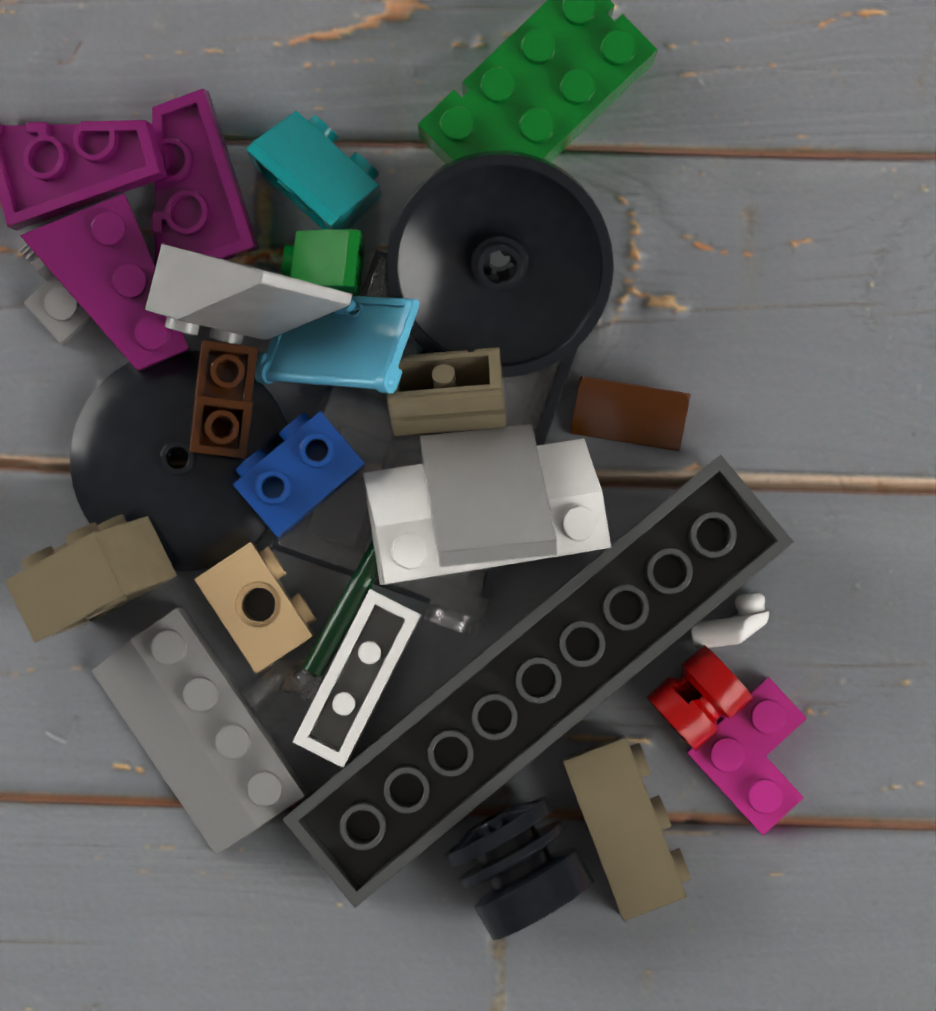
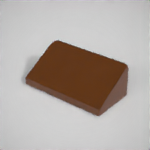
[570,376,691,451]

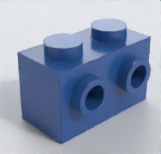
[233,411,365,539]

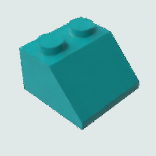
[246,110,381,230]

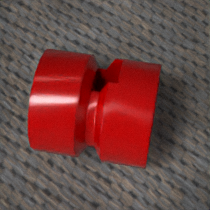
[646,645,754,751]

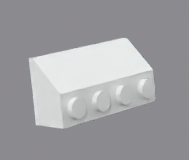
[362,438,611,585]

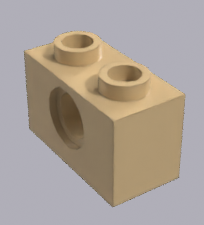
[194,542,318,674]

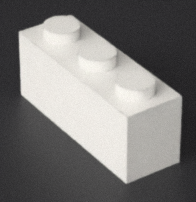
[293,589,422,768]

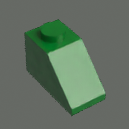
[281,229,365,296]

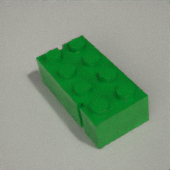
[418,0,658,164]

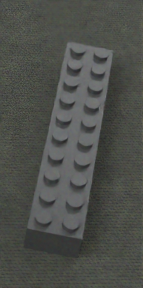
[282,455,794,908]

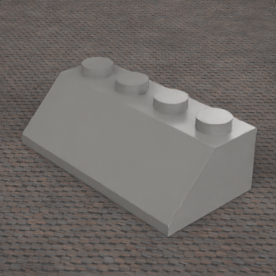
[92,608,309,855]

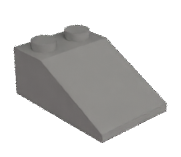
[145,244,352,345]

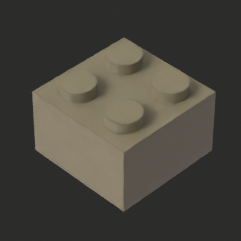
[5,514,178,642]

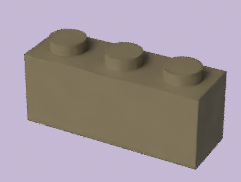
[561,735,692,921]

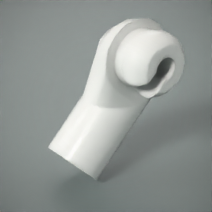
[691,592,769,649]

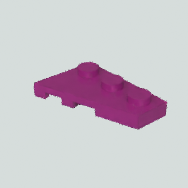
[152,89,259,266]
[0,120,167,231]
[20,193,190,371]

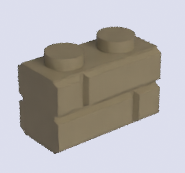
[387,347,506,436]

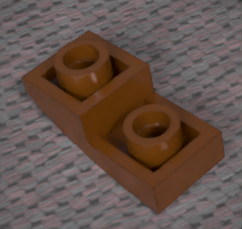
[189,340,258,459]

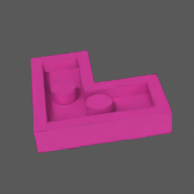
[685,677,807,835]

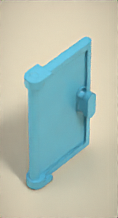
[254,296,419,393]

